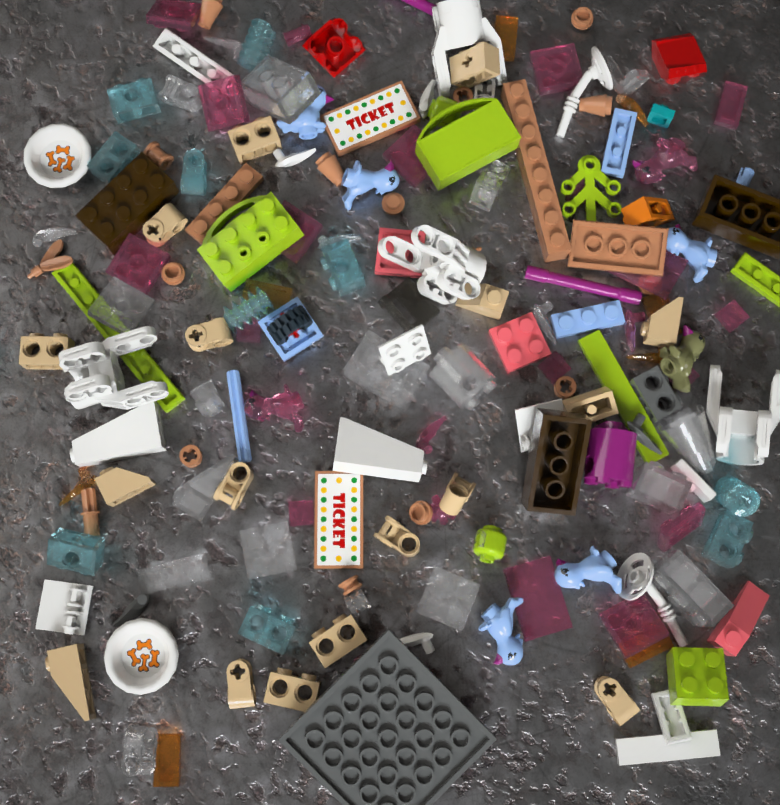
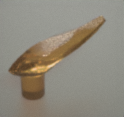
[616,94,648,127]
[626,347,663,363]
[58,466,96,507]

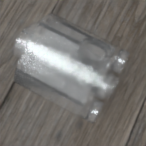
[429,343,497,411]

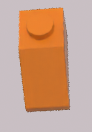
[621,196,675,227]

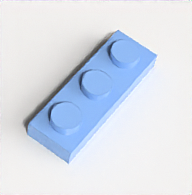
[601,108,637,178]
[550,300,625,339]

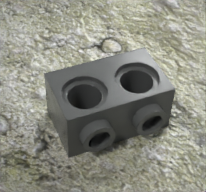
[629,365,682,424]

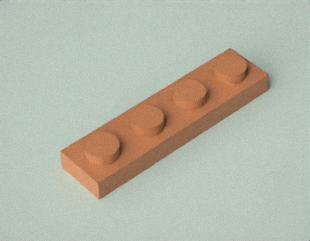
[185,163,264,245]

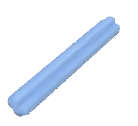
[226,370,252,463]

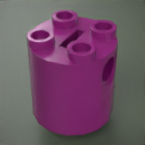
[583,421,637,489]

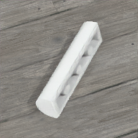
[153,28,238,97]

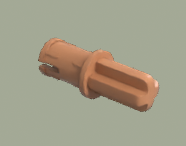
[80,488,100,537]

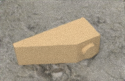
[45,643,96,721]

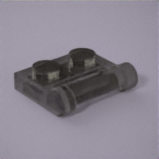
[377,277,440,333]

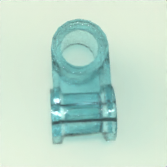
[180,149,207,196]

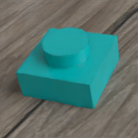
[646,103,675,128]

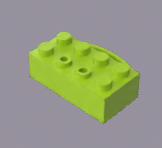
[415,98,521,191]
[197,192,304,292]

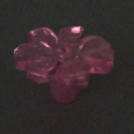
[430,494,456,525]

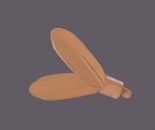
[27,239,73,279]

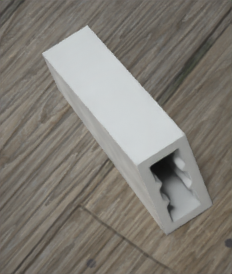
[70,401,167,468]
[333,417,427,482]

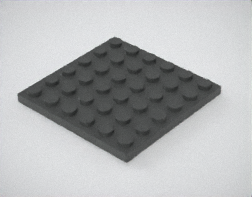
[278,628,497,805]

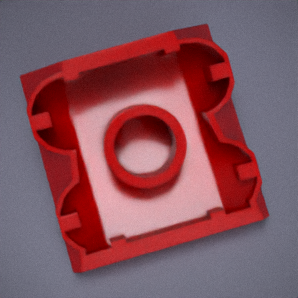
[302,17,366,78]
[652,33,707,85]

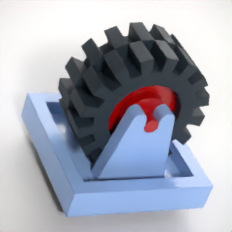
[258,296,323,362]

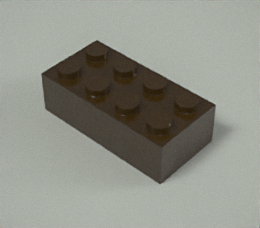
[75,152,179,255]
[692,174,780,259]
[521,408,592,516]

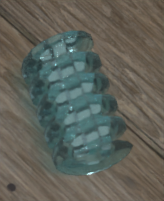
[236,18,277,70]
[223,286,276,334]
[714,476,760,517]

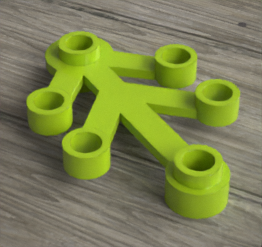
[560,155,622,221]

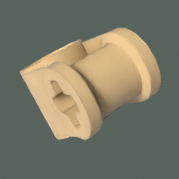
[142,203,188,247]
[185,317,234,352]
[213,462,254,511]
[439,472,476,516]
[373,515,420,557]
[226,658,256,709]
[594,676,640,726]

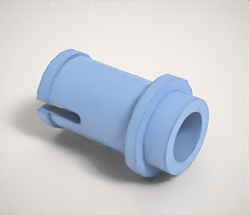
[736,167,755,187]

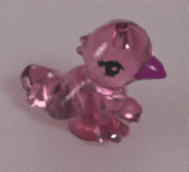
[632,137,698,185]
[244,384,305,433]

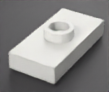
[670,459,717,503]
[651,690,692,745]

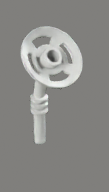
[555,46,613,138]
[617,553,689,647]

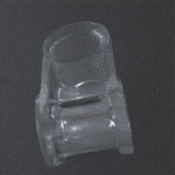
[157,75,204,112]
[121,725,158,777]

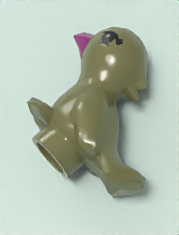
[659,325,706,393]

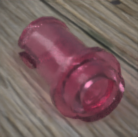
[283,23,312,47]

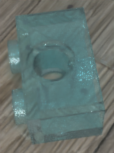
[107,78,162,124]
[319,238,366,297]
[47,527,106,576]

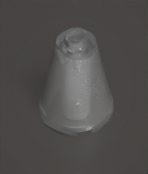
[657,405,716,475]

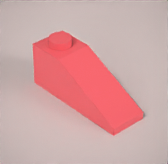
[706,581,769,657]

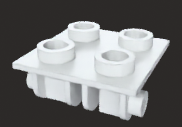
[378,324,431,376]
[515,398,564,453]
[35,579,93,635]

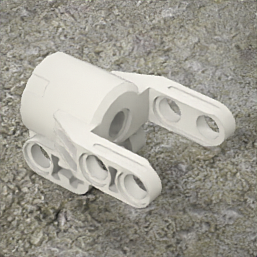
[431,0,507,97]
[378,224,487,305]
[58,326,169,410]
[706,364,780,465]

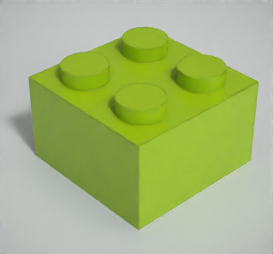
[666,647,729,707]

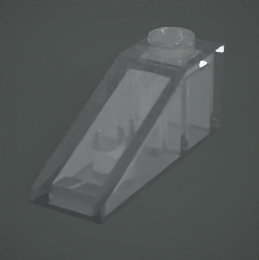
[172,454,238,521]
[138,553,215,595]

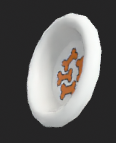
[23,123,92,188]
[104,618,179,695]

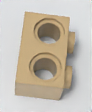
[227,116,282,164]
[19,333,75,370]
[309,613,368,668]
[263,667,321,712]

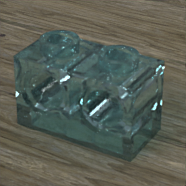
[87,131,141,185]
[700,509,754,569]
[237,604,298,655]

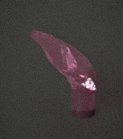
[624,309,645,353]
[416,416,447,454]

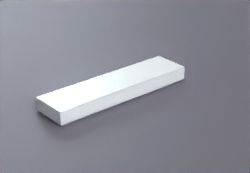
[615,729,721,766]

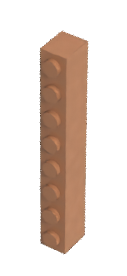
[501,79,571,263]

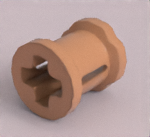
[143,141,174,171]

